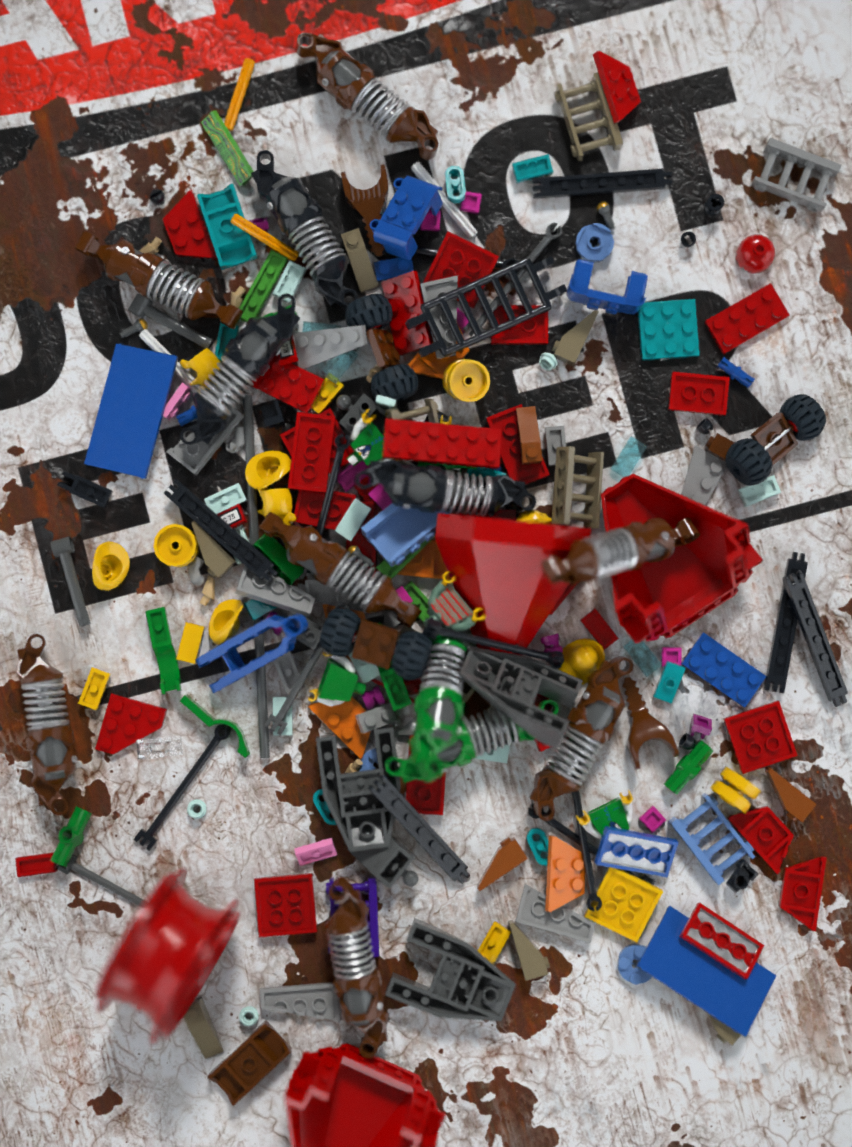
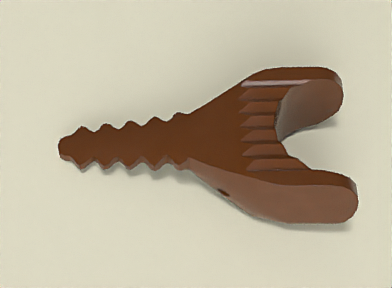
[341,164,388,257]
[622,677,679,770]

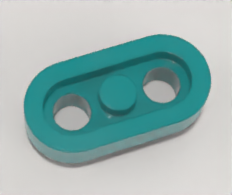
[445,165,466,203]
[313,789,336,825]
[526,828,549,866]

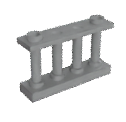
[751,138,841,212]

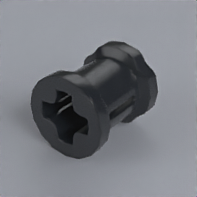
[704,194,724,216]

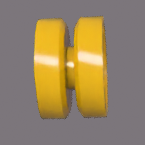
[442,359,490,402]
[153,524,199,568]
[710,766,761,814]

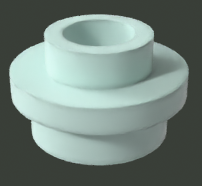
[539,353,558,371]
[187,799,207,819]
[239,1006,259,1026]

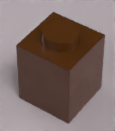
[705,433,735,461]

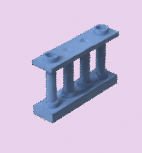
[668,793,755,885]

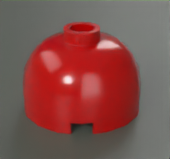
[736,234,775,274]

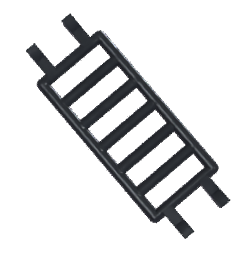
[405,256,567,358]

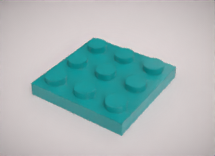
[638,299,699,361]

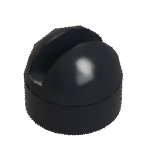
[150,189,166,205]
[681,231,696,248]
[696,418,713,435]
[679,733,695,750]

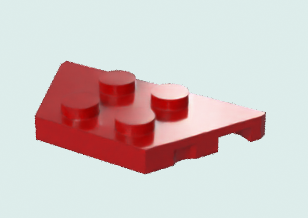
[593,51,641,124]
[163,190,217,260]
[726,806,794,875]
[779,856,827,931]

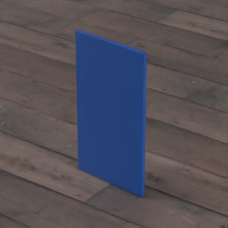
[84,344,178,479]
[637,906,776,1037]

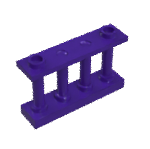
[326,876,380,959]

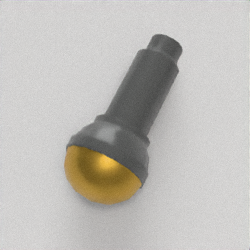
[597,202,615,231]
[120,319,148,338]
[348,545,374,568]

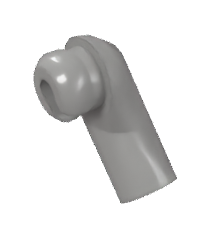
[226,427,245,453]
[188,556,205,586]

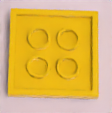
[584,867,663,942]

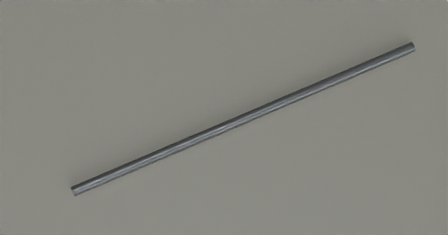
[243,395,270,758]

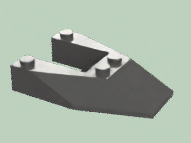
[459,647,583,749]
[316,726,401,852]
[385,918,516,1021]

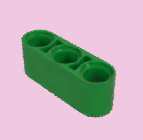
[253,534,304,585]

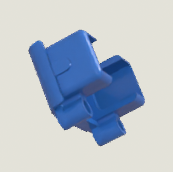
[370,176,443,260]
[566,259,648,314]

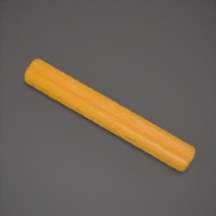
[224,58,255,132]
[230,214,299,261]

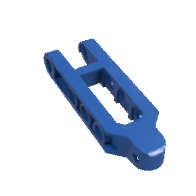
[195,614,308,694]

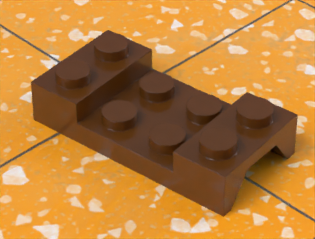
[207,1020,292,1106]

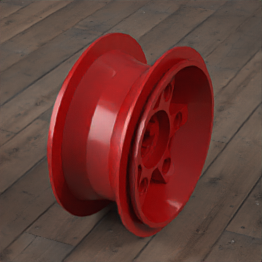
[95,868,241,1045]

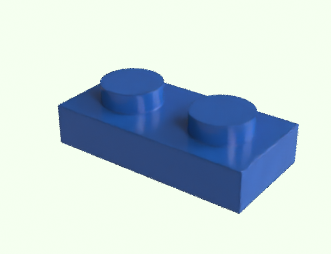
[374,258,414,282]

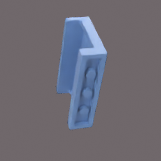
[361,503,450,567]

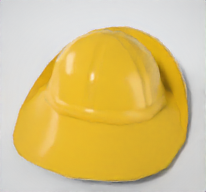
[245,450,291,489]
[92,541,130,591]
[208,599,243,645]
[558,638,605,685]

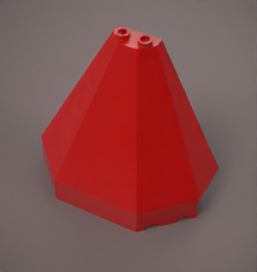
[601,474,763,644]
[434,513,592,656]
[284,1043,446,1147]

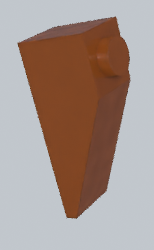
[516,406,543,465]
[764,767,817,823]
[477,837,528,891]

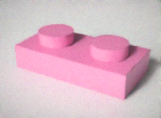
[163,382,191,420]
[294,838,337,866]

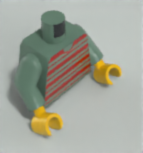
[424,571,486,632]

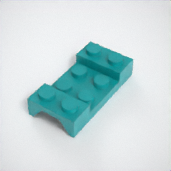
[197,183,258,270]

